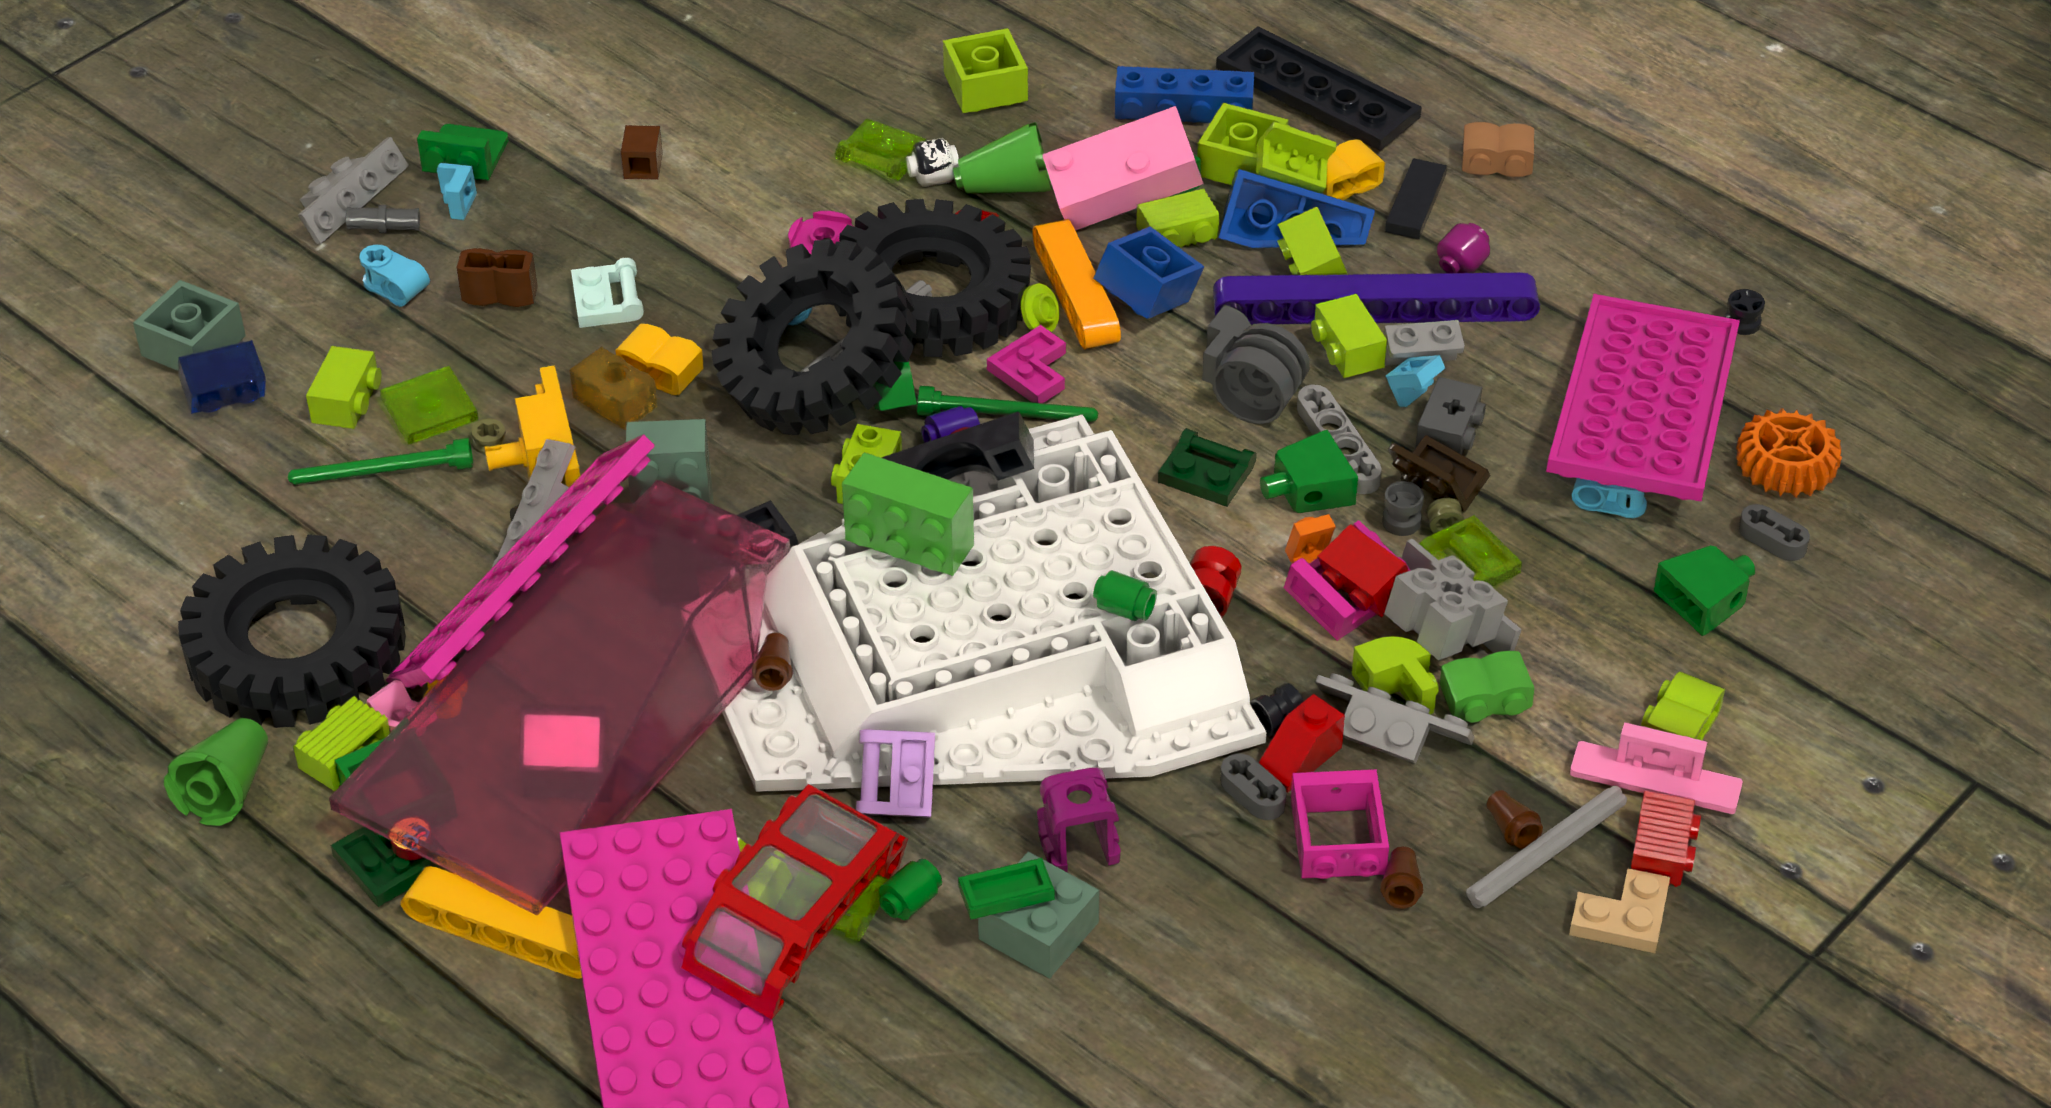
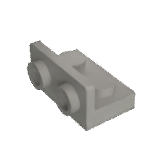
[1384,320,1465,366]

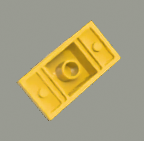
[484,365,580,487]

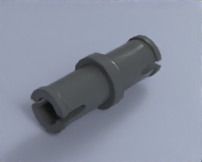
[346,205,420,233]

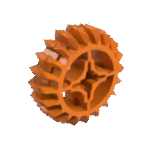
[1736,408,1842,498]

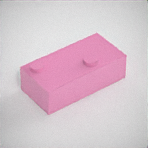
[1042,106,1204,231]

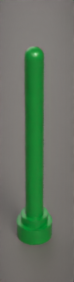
[917,385,1098,422]
[288,438,473,485]

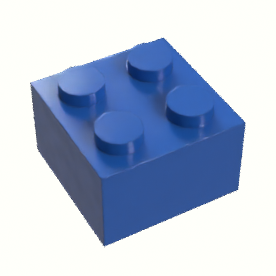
[1093,226,1204,319]

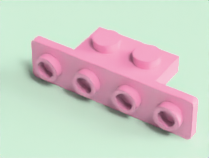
[1570,722,1743,814]

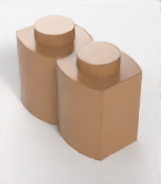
[1462,122,1534,177]

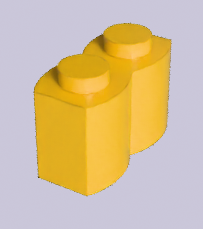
[1321,139,1385,200]
[615,324,703,395]

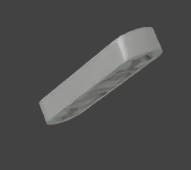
[1297,385,1382,494]

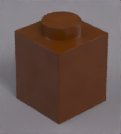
[621,125,663,180]

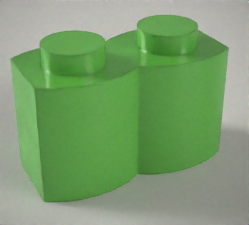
[1440,651,1535,722]

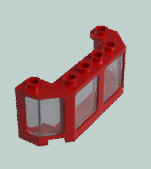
[681,784,908,1020]

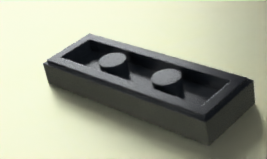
[1385,158,1447,239]

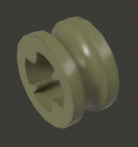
[471,418,506,454]
[1426,498,1464,535]

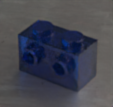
[178,340,266,414]

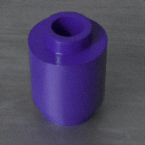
[921,406,980,443]

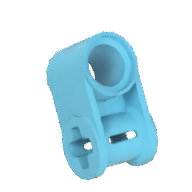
[359,245,430,307]
[1572,478,1647,518]

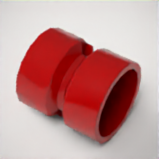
[1190,546,1242,618]

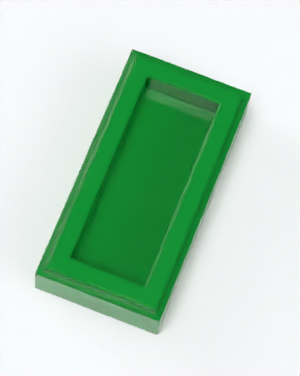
[958,858,1055,920]

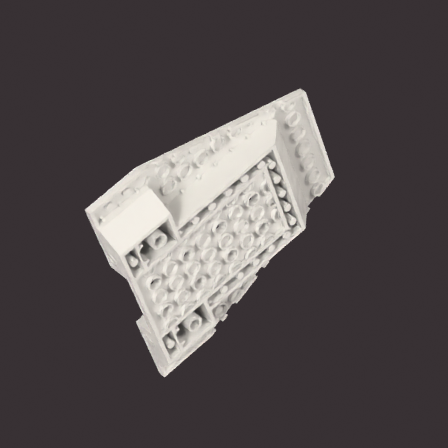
[681,415,1266,792]

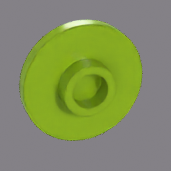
[1021,283,1059,332]

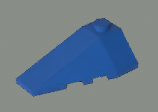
[1218,169,1375,248]

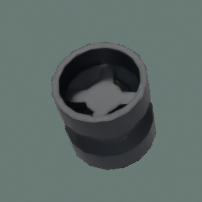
[1250,683,1304,737]

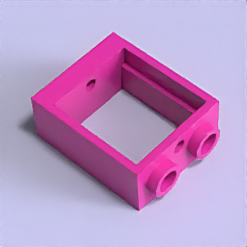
[1291,769,1389,879]

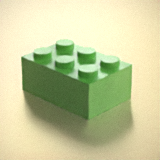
[842,452,974,576]

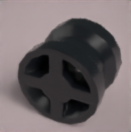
[1725,289,1765,335]

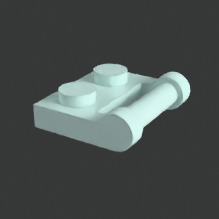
[571,258,644,328]

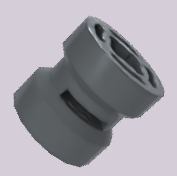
[1382,481,1424,536]

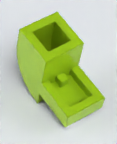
[1352,636,1439,715]

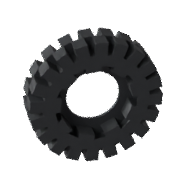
[834,199,1031,357]
[711,239,916,435]
[178,535,406,728]

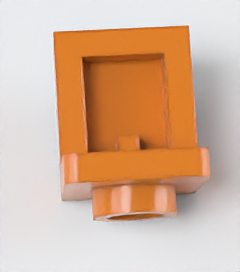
[1285,514,1336,563]

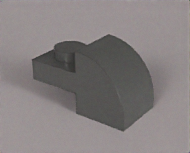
[1202,305,1251,384]

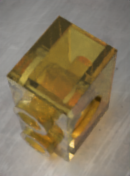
[569,347,657,430]

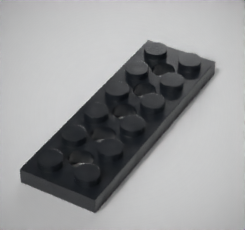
[1216,26,1422,151]

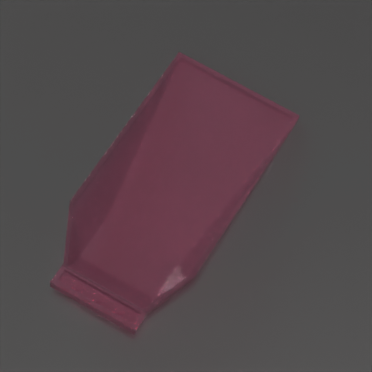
[329,479,790,915]

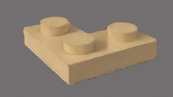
[1569,868,1670,953]

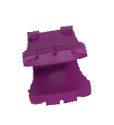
[1037,768,1121,873]

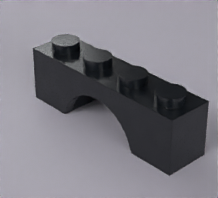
[881,411,1034,481]

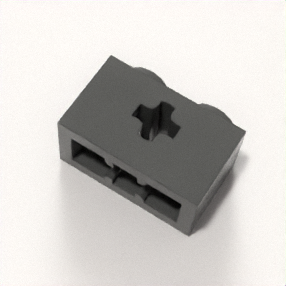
[1415,377,1486,455]

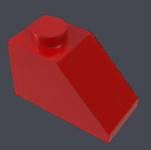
[1259,694,1345,793]

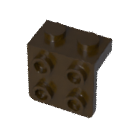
[1388,435,1491,512]

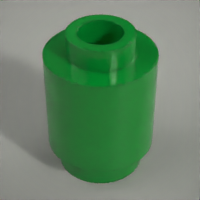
[1093,570,1157,621]
[879,858,942,920]

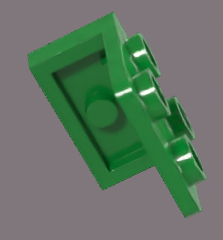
[417,124,509,180]

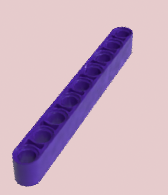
[1213,272,1540,325]

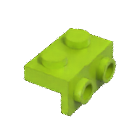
[1256,122,1337,193]

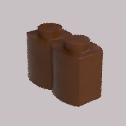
[457,248,538,307]

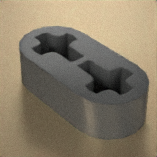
[1739,504,1810,561]
[1220,754,1286,820]

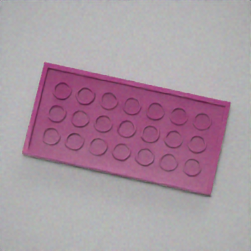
[1546,294,1740,502]
[385,434,655,689]
[560,809,789,1108]

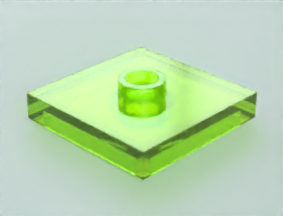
[380,366,479,445]

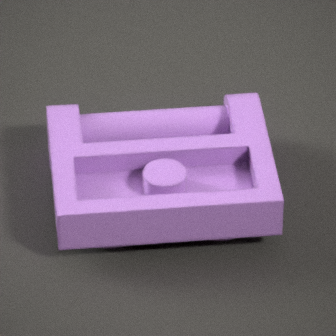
[856,729,935,818]

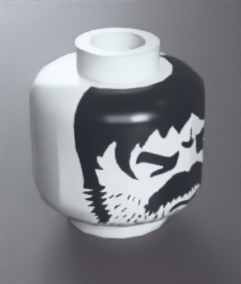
[906,138,959,187]

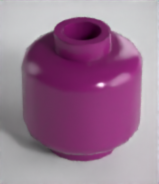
[1437,223,1490,273]

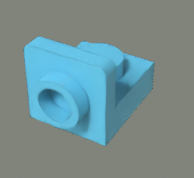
[437,163,477,220]
[1386,355,1445,407]

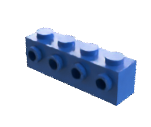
[1115,66,1254,123]

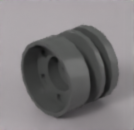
[1212,323,1310,424]

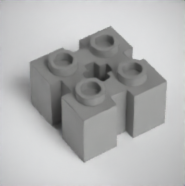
[1384,555,1508,660]

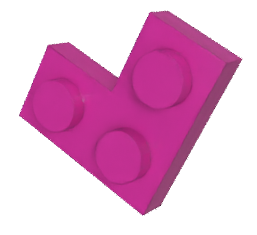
[987,325,1066,403]

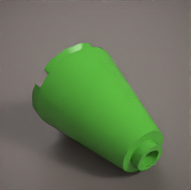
[953,122,1052,193]
[164,718,268,826]

